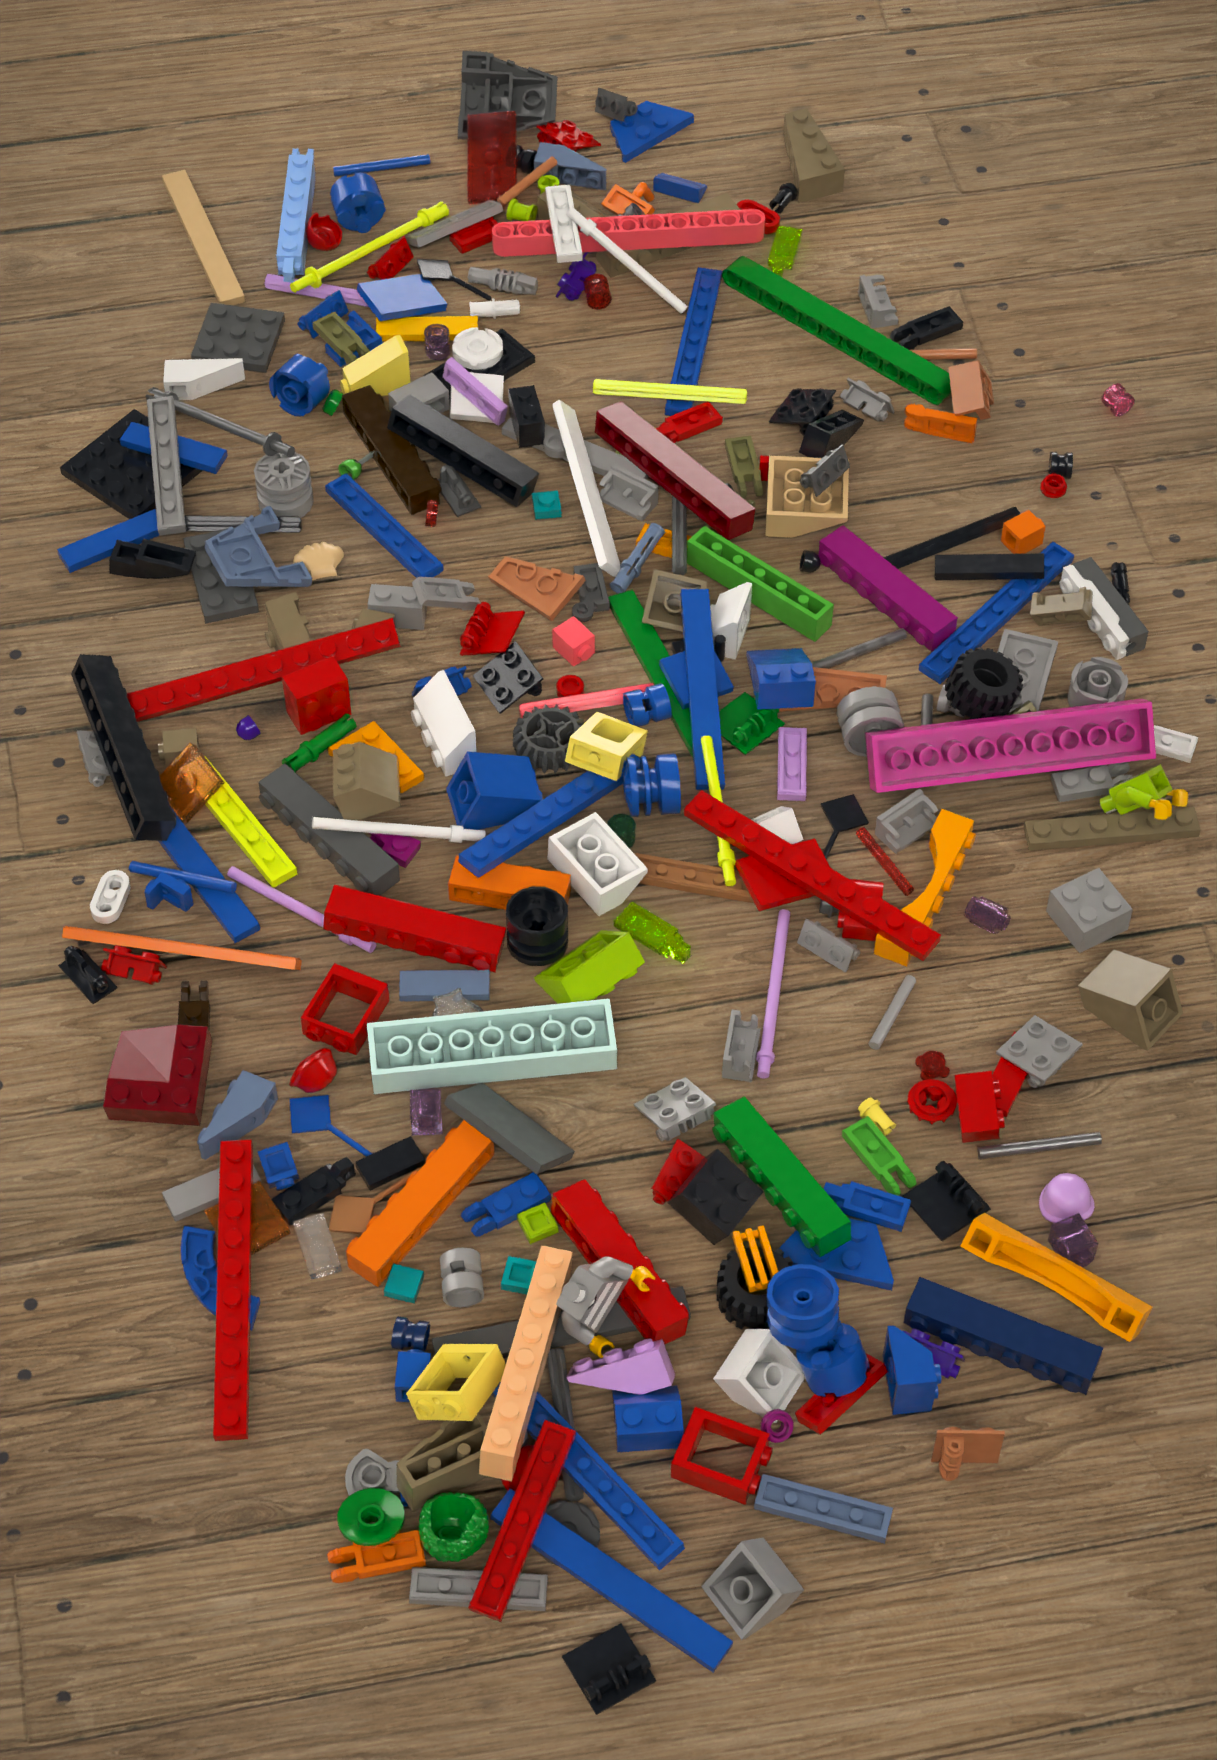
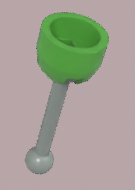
[338,450,374,480]

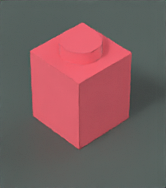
[552,616,595,667]

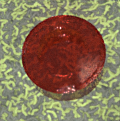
[425,499,439,527]

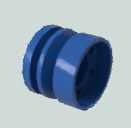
[623,753,681,817]

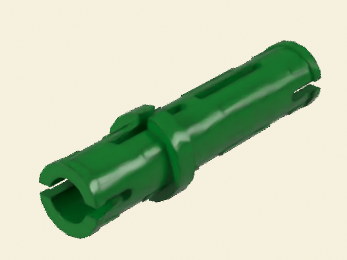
[282,714,357,773]

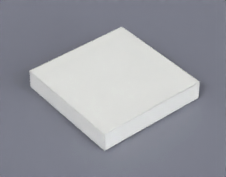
[450,372,504,423]

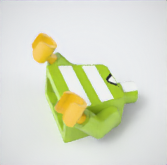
[1100,764,1188,820]

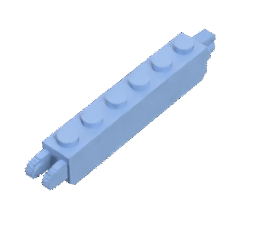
[276,148,315,283]

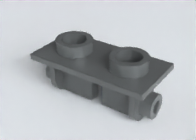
[595,88,637,121]
[800,444,850,497]
[438,465,481,517]

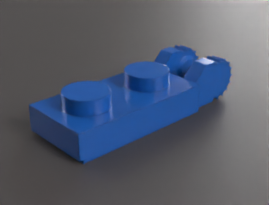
[461,1172,551,1237]

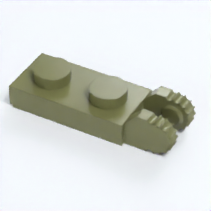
[312,311,370,365]
[725,436,763,498]

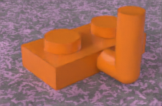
[601,182,655,215]

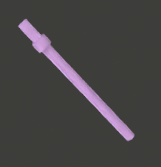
[227,866,376,953]

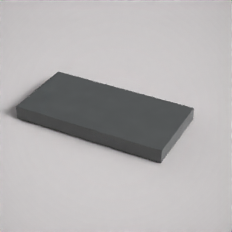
[444,1083,575,1174]

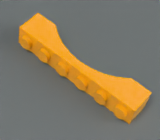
[874,809,976,967]
[960,1213,1153,1342]

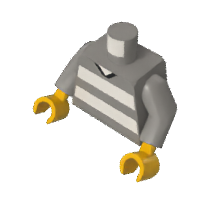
[556,1257,655,1358]

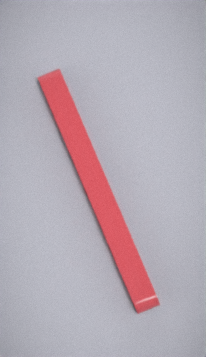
[492,209,765,257]

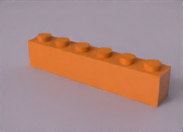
[346,1120,495,1287]

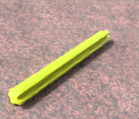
[593,379,747,404]

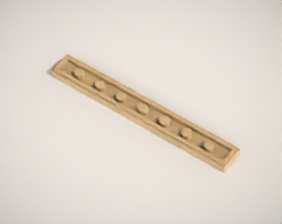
[162,169,245,306]

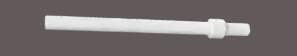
[566,207,688,314]
[312,817,486,843]

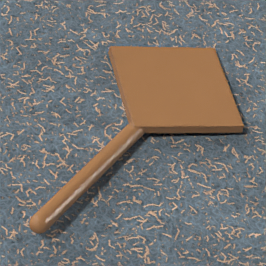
[328,1168,421,1234]

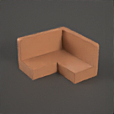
[948,360,994,420]

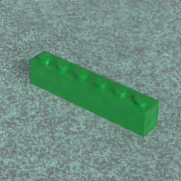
[712,1096,851,1258]

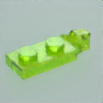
[768,225,803,277]
[614,902,691,964]

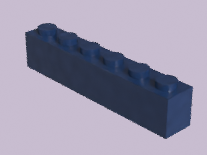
[904,1277,1103,1395]

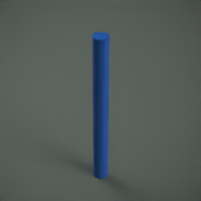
[333,154,430,177]
[129,861,237,893]

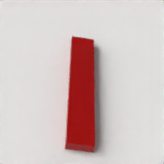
[468,1420,576,1622]

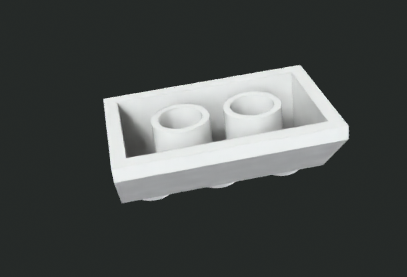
[411,670,476,777]
[547,812,648,916]

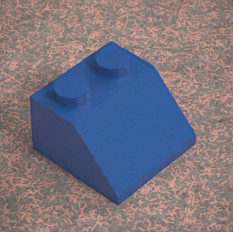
[883,1325,941,1415]
[612,1385,684,1452]

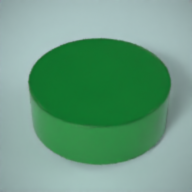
[322,389,343,416]

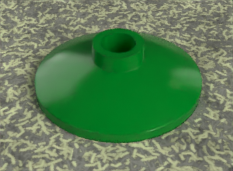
[337,1488,405,1546]

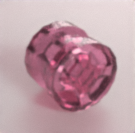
[1101,383,1135,417]

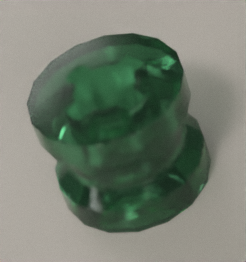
[607,814,636,848]

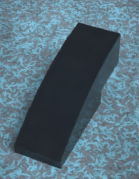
[109,539,196,579]

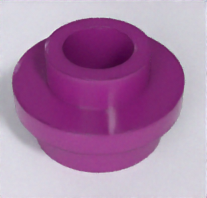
[760,1409,794,1443]

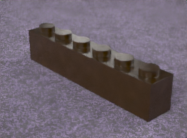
[342,385,442,515]

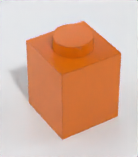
[1001,510,1046,554]

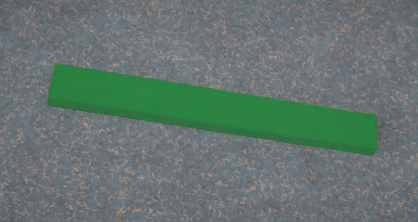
[608,589,693,758]

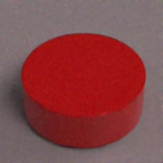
[556,675,584,698]

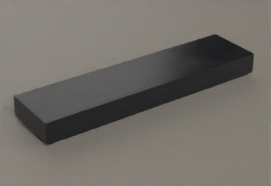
[935,553,1044,580]

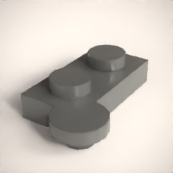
[572,563,610,622]

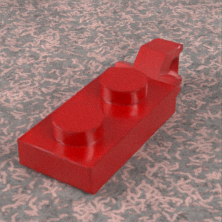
[656,401,723,443]

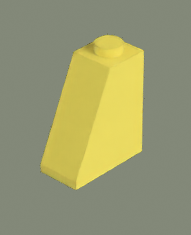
[340,335,410,396]

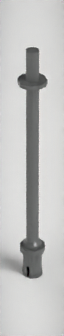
[146,387,295,457]

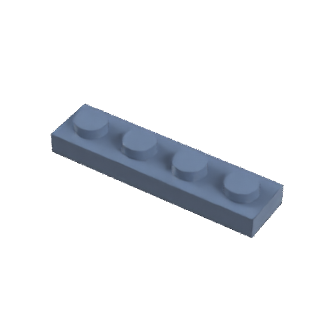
[754,1474,893,1544]

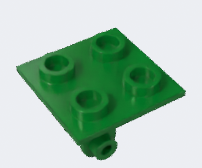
[719,692,785,755]

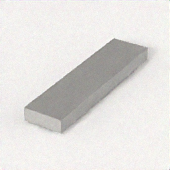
[406,200,504,248]
[409,1567,548,1611]

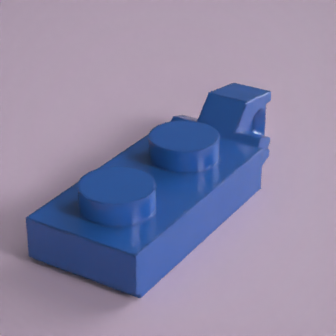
[823,1181,911,1232]

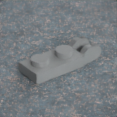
[412,576,481,611]
[1050,762,1133,802]

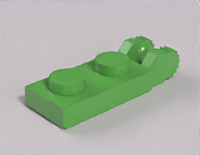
[842,1116,917,1196]

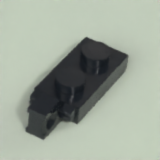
[271,1157,356,1226]

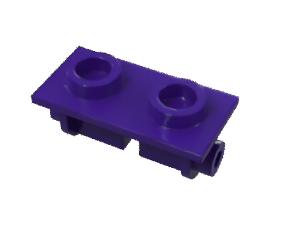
[556,252,597,301]
[903,1328,965,1379]

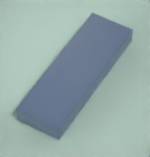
[399,970,490,1001]

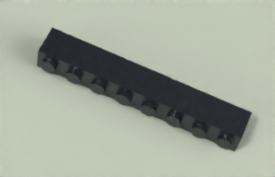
[71,654,176,841]

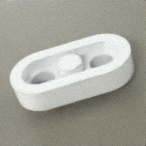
[90,870,131,924]

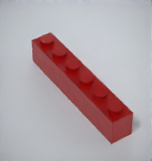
[323,885,506,973]
[551,1179,689,1345]

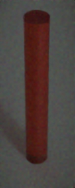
[856,827,914,896]

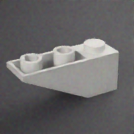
[163,358,245,400]

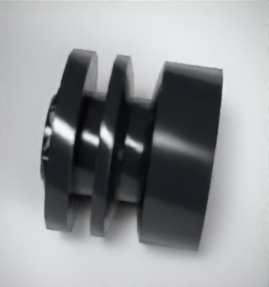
[506,886,568,966]

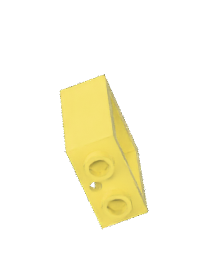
[406,1344,506,1421]

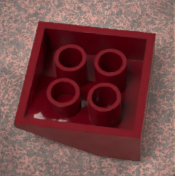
[103,1025,212,1126]

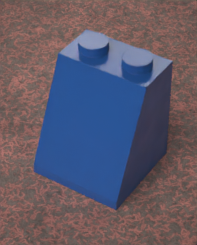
[446,751,543,830]

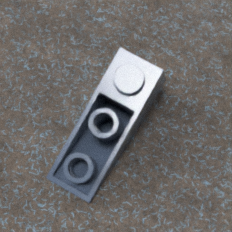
[534,142,606,190]
[197,1070,278,1160]

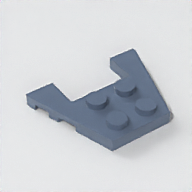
[205,506,312,587]

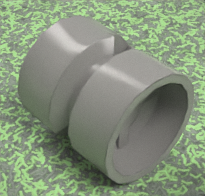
[440,1248,484,1307]

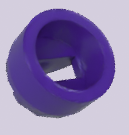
[236,715,261,740]

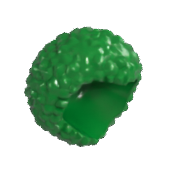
[419,1492,489,1562]

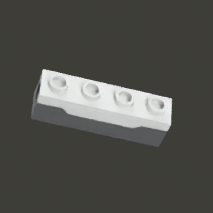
[1059,557,1149,660]

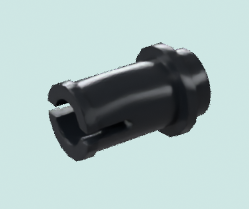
[769,183,798,213]

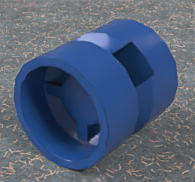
[623,683,672,727]

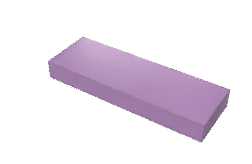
[443,357,508,426]
[777,727,807,801]

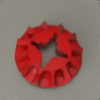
[907,1079,957,1125]

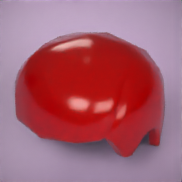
[306,212,342,251]

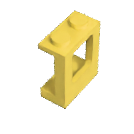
[565,712,648,781]

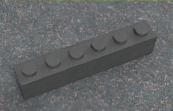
[258,764,400,896]

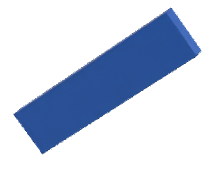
[120,422,227,474]
[57,509,159,573]

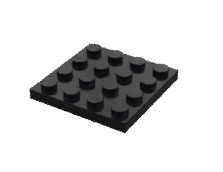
[60,409,203,519]

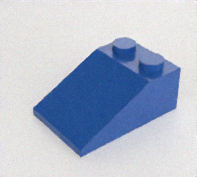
[746,648,816,710]

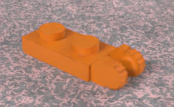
[904,403,978,443]
[327,1530,426,1584]

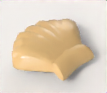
[293,542,344,580]

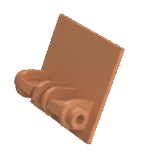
[931,1427,1005,1481]

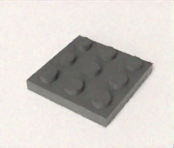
[191,303,285,373]

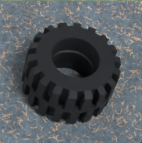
[945,647,1023,720]
[716,1243,793,1329]

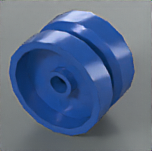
[767,1264,839,1350]

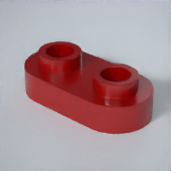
[736,199,780,235]

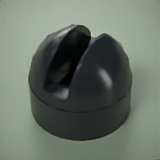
[799,550,821,573]

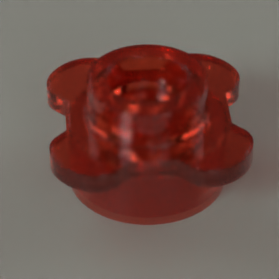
[915,1051,950,1080]

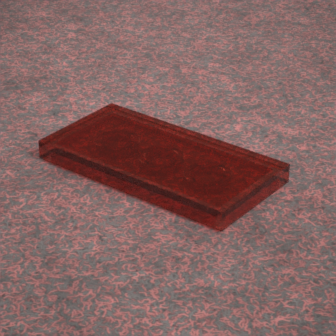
[467,111,517,204]

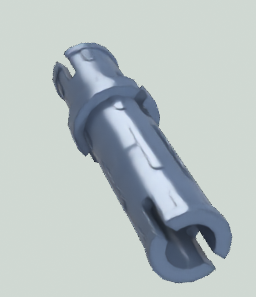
[610,523,665,594]

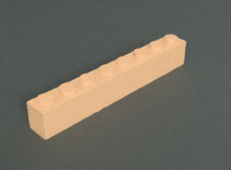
[479,1245,573,1481]

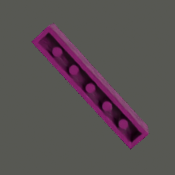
[818,525,958,652]

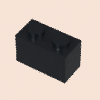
[508,385,545,448]

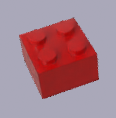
[282,656,352,735]

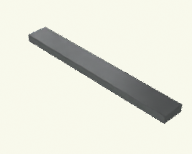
[432,1286,691,1359]

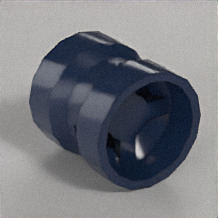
[391,1316,430,1352]

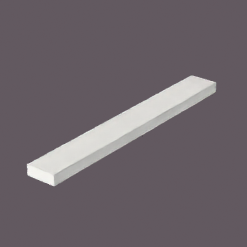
[552,399,621,577]

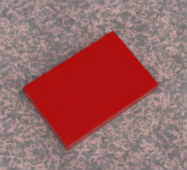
[735,838,831,911]

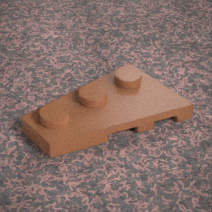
[488,556,586,621]

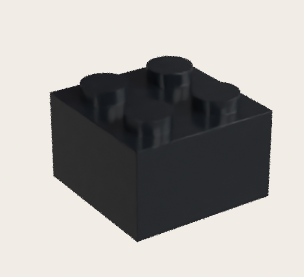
[667,1149,764,1245]

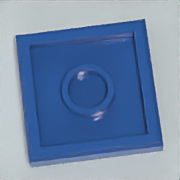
[659,650,734,709]

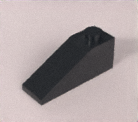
[799,410,864,458]

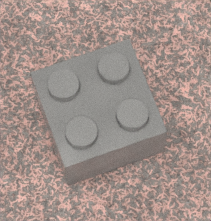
[1046,868,1133,953]

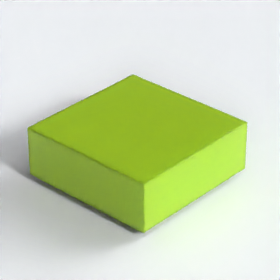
[517,1203,559,1244]

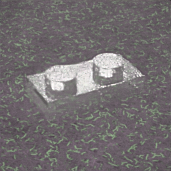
[293,1213,342,1280]

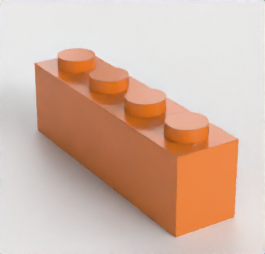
[448,855,571,910]

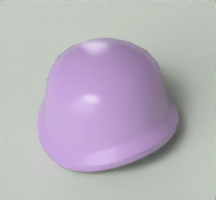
[1039,1173,1094,1225]

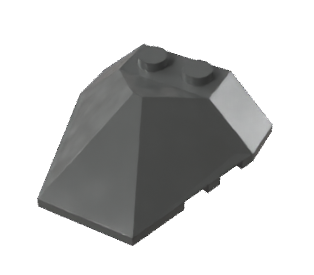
[458,51,558,140]

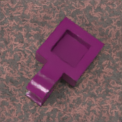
[369,833,421,868]

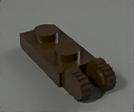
[178,981,210,1029]

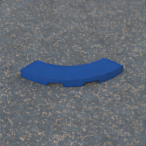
[181,1226,260,1331]

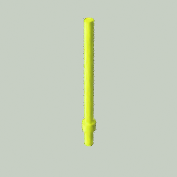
[701,736,736,886]

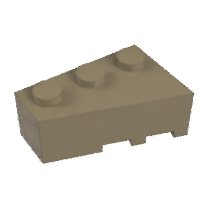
[265,592,316,651]
[397,1413,488,1511]

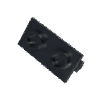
[58,946,118,1004]

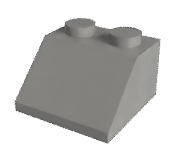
[701,1538,804,1640]

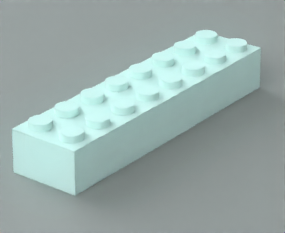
[367,999,617,1094]

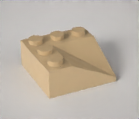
[765,456,849,538]

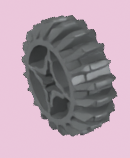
[513,703,585,774]

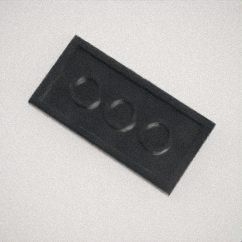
[423,329,535,402]

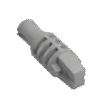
[468,266,538,295]

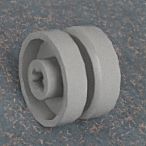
[836,686,905,757]

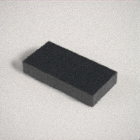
[355,1136,425,1191]

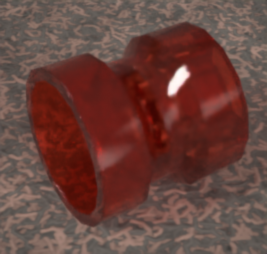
[583,274,612,310]

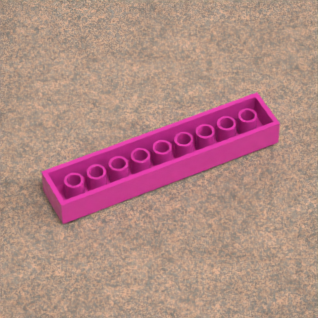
[865,699,1156,793]

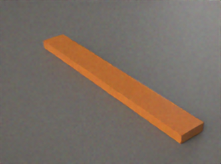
[62,926,302,970]

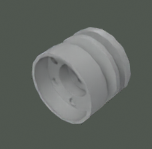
[254,452,314,518]

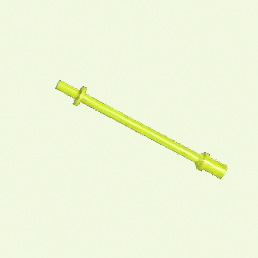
[290,201,449,293]

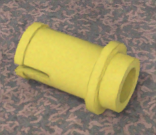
[858,1097,896,1136]

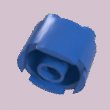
[330,172,386,233]
[269,354,330,417]
[796,1320,870,1397]

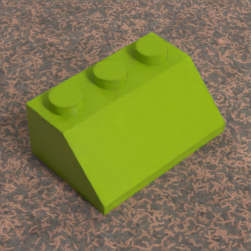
[534,930,645,1004]

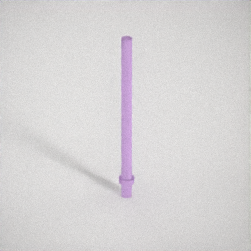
[756,909,790,1078]

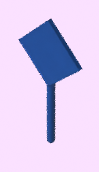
[290,1095,372,1157]

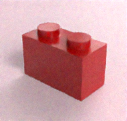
[954,1071,1005,1143]

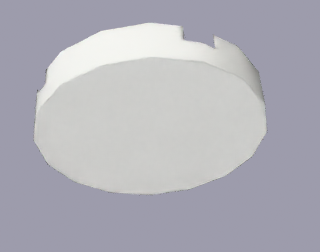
[452,327,503,370]

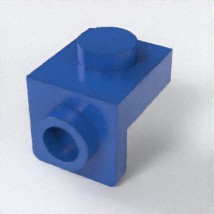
[144,871,193,912]
[258,1142,300,1190]

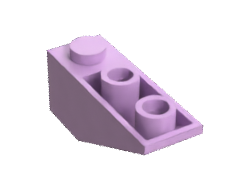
[566,1339,675,1395]

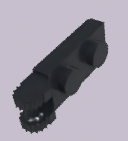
[890,306,963,350]

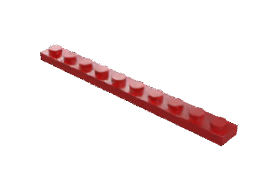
[127,618,401,722]
[684,790,941,961]
[213,1139,253,1441]

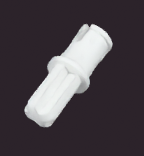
[469,299,520,319]

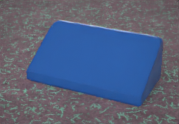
[653,173,707,203]

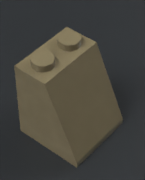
[1078,949,1183,1051]

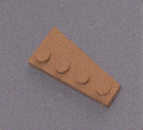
[779,667,887,712]

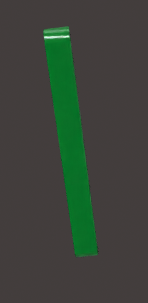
[722,256,951,405]

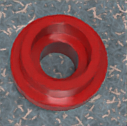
[1040,473,1067,498]

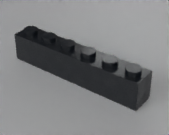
[387,395,539,507]

